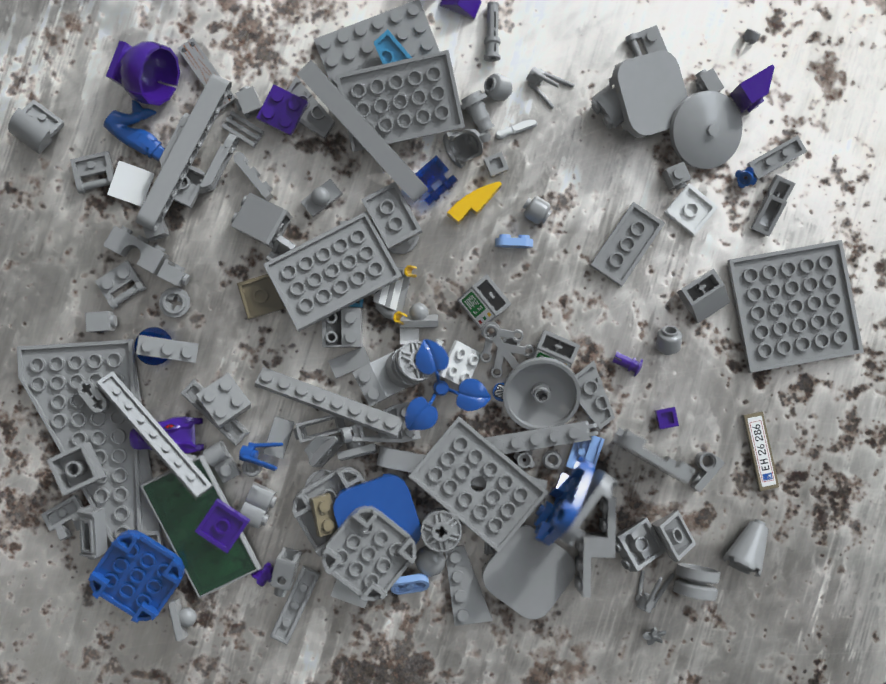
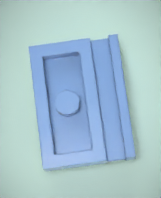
[565,436,605,470]

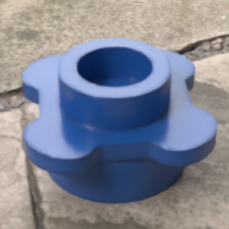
[735,167,757,188]

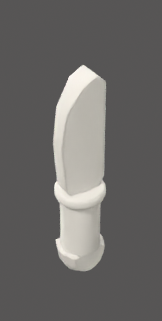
[495,120,537,139]

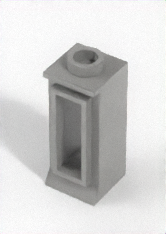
[293,415,346,443]
[76,505,108,560]

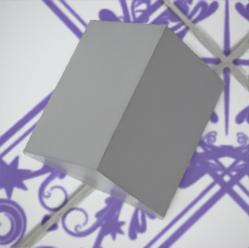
[652,510,696,562]

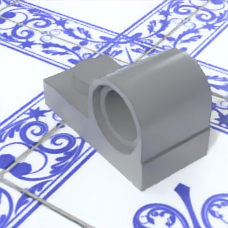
[203,440,241,483]
[690,451,725,492]

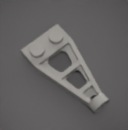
[340,402,421,444]

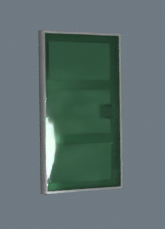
[140,455,262,598]

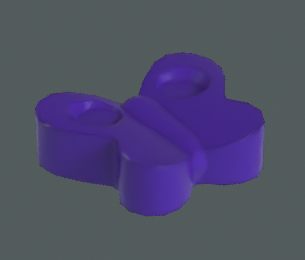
[251,563,273,587]

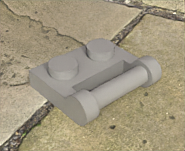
[625,25,668,57]
[70,151,114,194]
[95,261,146,310]

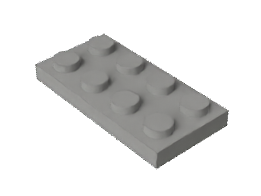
[590,202,665,287]

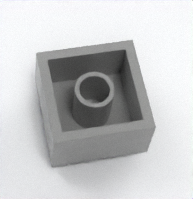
[196,372,251,430]
[47,442,106,496]

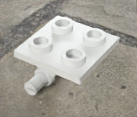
[435,339,481,385]

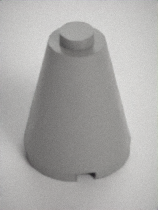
[723,519,769,577]

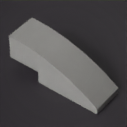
[752,174,796,236]

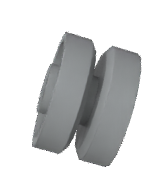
[673,563,721,601]

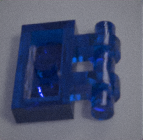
[415,155,458,205]

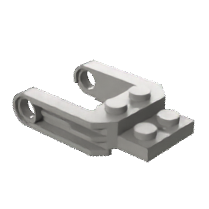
[159,113,239,209]

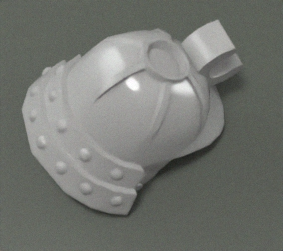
[443,129,491,168]

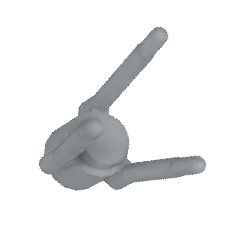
[526,66,574,109]
[635,570,675,613]

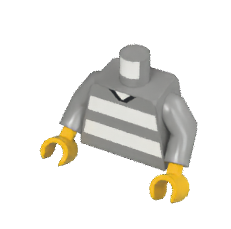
[373,265,417,325]

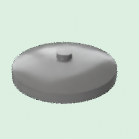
[670,91,743,169]
[503,357,581,430]

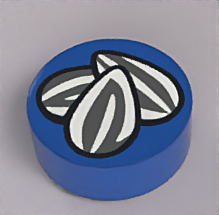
[492,383,504,402]

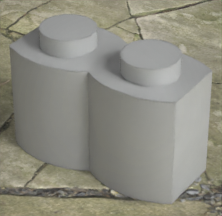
[240,483,277,529]

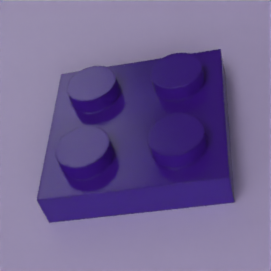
[256,84,308,136]
[195,499,250,554]

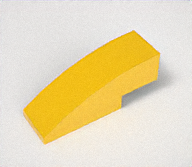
[447,182,502,225]

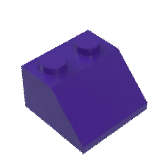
[729,64,775,113]

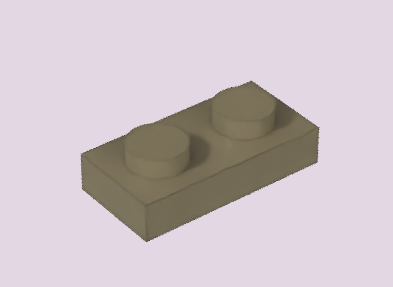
[309,493,337,537]

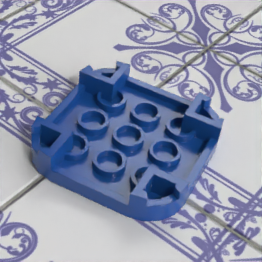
[534,457,595,546]
[333,473,421,545]
[88,530,185,623]

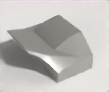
[304,435,344,467]

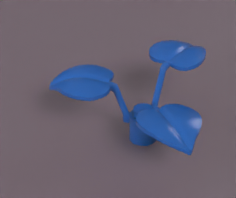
[405,339,491,430]

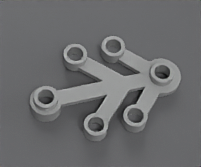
[480,321,534,378]

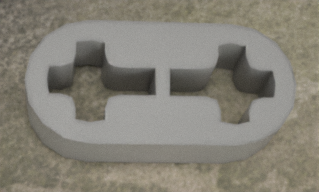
[77,380,109,413]

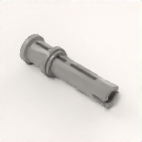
[484,1,501,62]

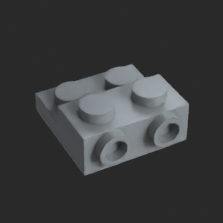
[615,517,666,572]

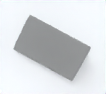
[263,416,295,459]

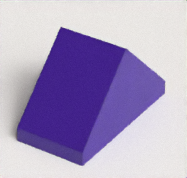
[440,0,482,20]

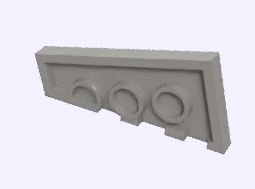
[445,545,493,626]

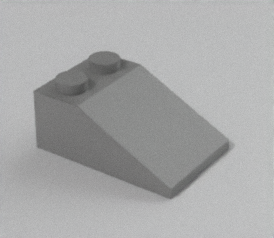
[352,352,406,407]

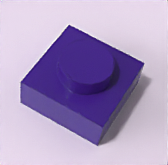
[655,407,679,429]

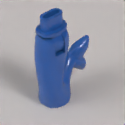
[104,100,165,162]

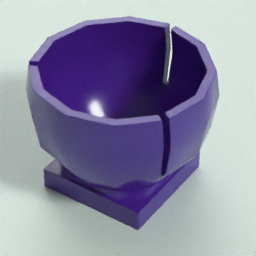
[106,40,180,106]

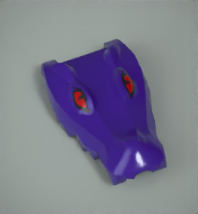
[129,416,204,454]

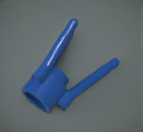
[239,442,283,471]

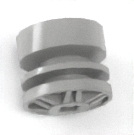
[386,341,433,388]
[421,507,462,552]

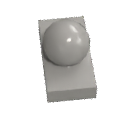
[301,178,343,217]
[400,303,438,328]
[337,434,378,461]
[168,598,197,641]

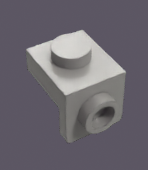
[265,235,296,262]

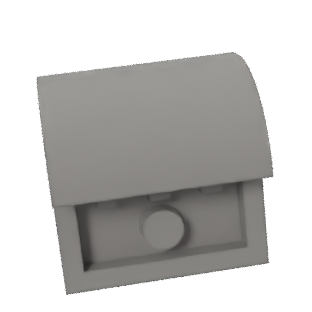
[8,99,65,154]

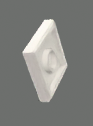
[664,183,718,237]

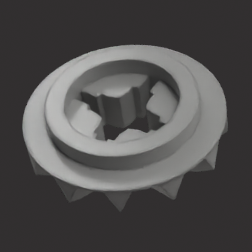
[159,287,190,318]

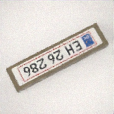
[742,411,779,491]

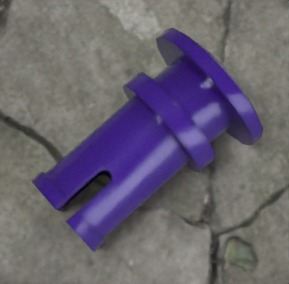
[612,351,643,377]

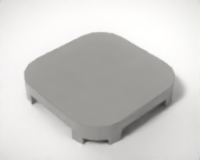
[609,50,688,138]
[612,428,696,484]
[292,467,366,557]
[559,469,618,547]
[321,506,417,602]
[482,524,576,619]

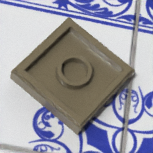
[237,274,285,320]

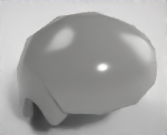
[414,546,446,577]

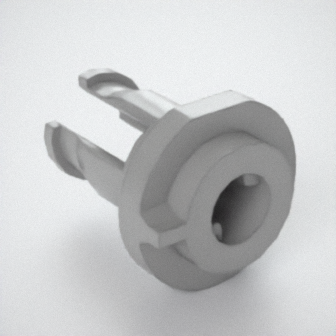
[461,90,494,133]

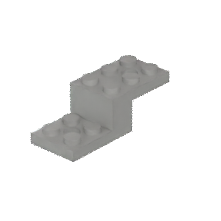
[575,496,616,597]

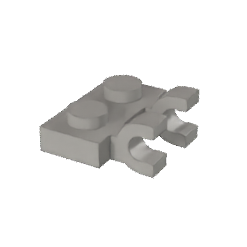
[41,495,84,540]

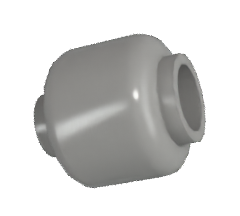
[484,74,512,101]
[523,196,552,224]
[656,326,682,355]

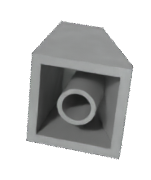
[231,193,293,249]

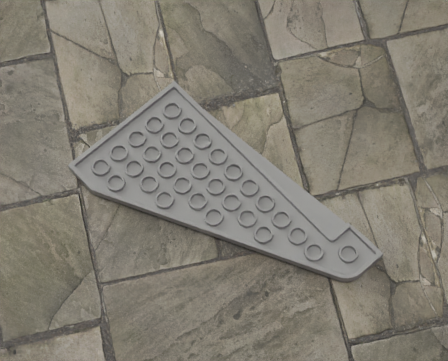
[17,339,163,545]

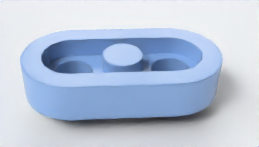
[495,234,533,248]
[391,573,429,595]

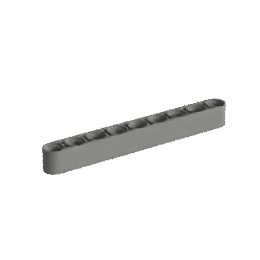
[297,60,429,202]
[136,74,232,231]
[376,446,548,500]

